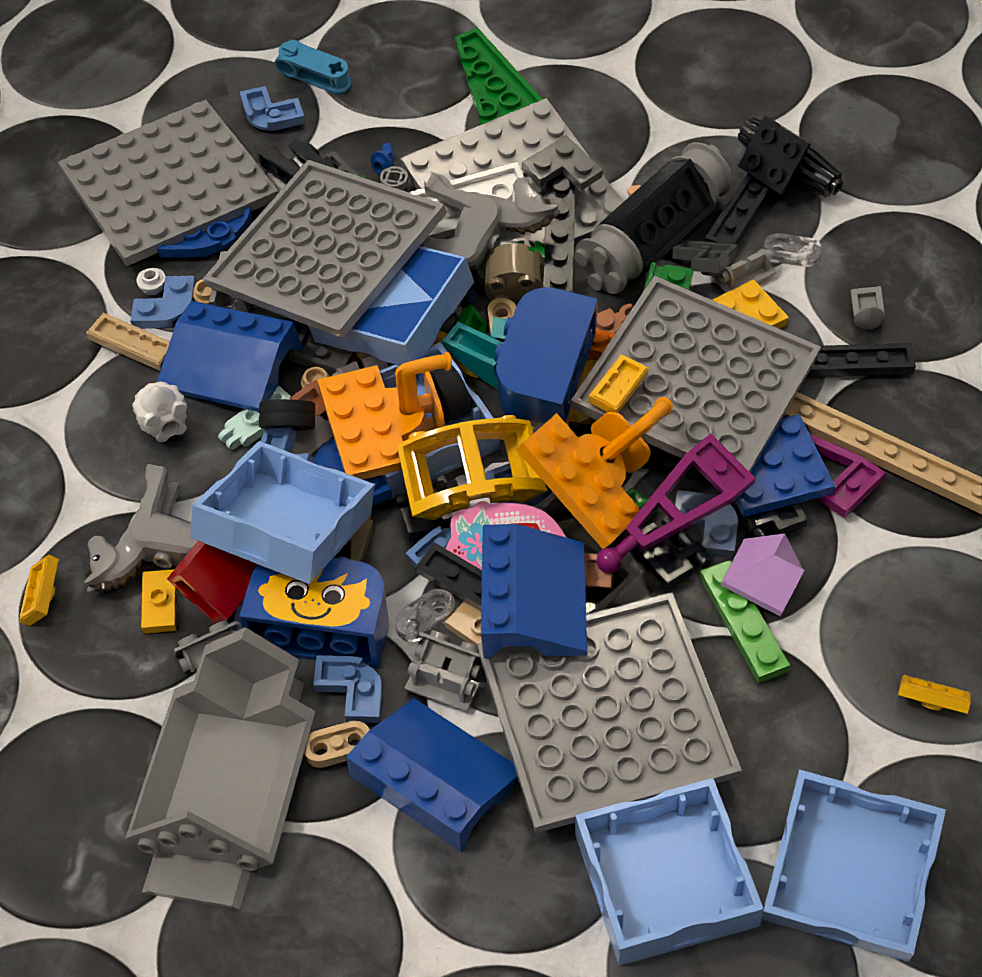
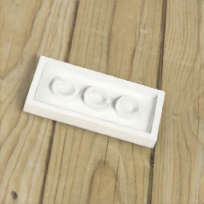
[409,162,525,239]

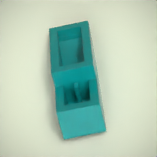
[442,322,503,390]

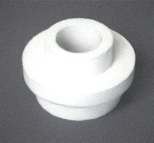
[136,268,165,295]

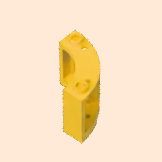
[397,415,547,520]

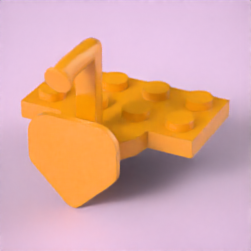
[317,352,452,480]
[516,397,673,549]

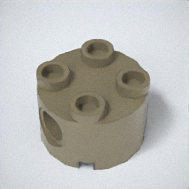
[485,243,544,305]

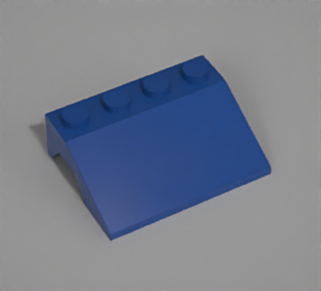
[157,301,303,412]
[481,524,587,658]
[346,698,519,852]

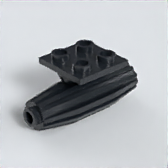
[738,116,843,197]

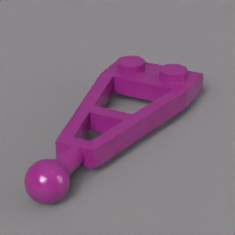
[596,433,755,574]
[809,433,886,518]

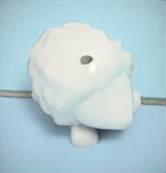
[132,381,188,442]

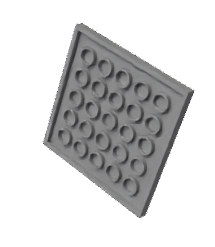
[400,98,623,286]
[58,100,279,266]
[203,160,447,339]
[570,276,821,473]
[477,592,742,833]

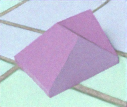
[721,534,804,616]

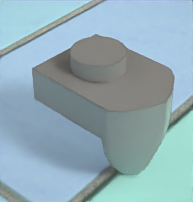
[850,286,885,331]

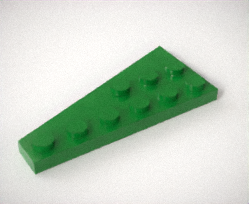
[455,27,543,125]

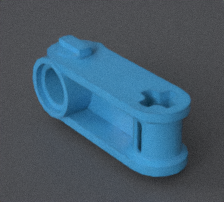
[274,40,352,95]

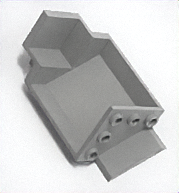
[125,627,315,910]

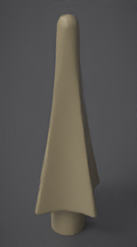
[350,513,375,562]

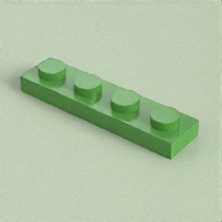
[700,560,790,683]

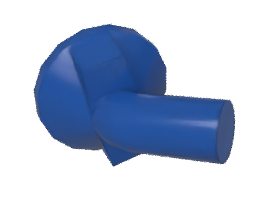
[370,143,395,175]

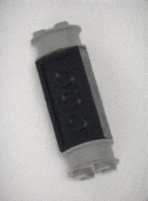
[573,142,734,294]

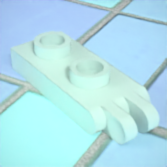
[218,386,291,450]

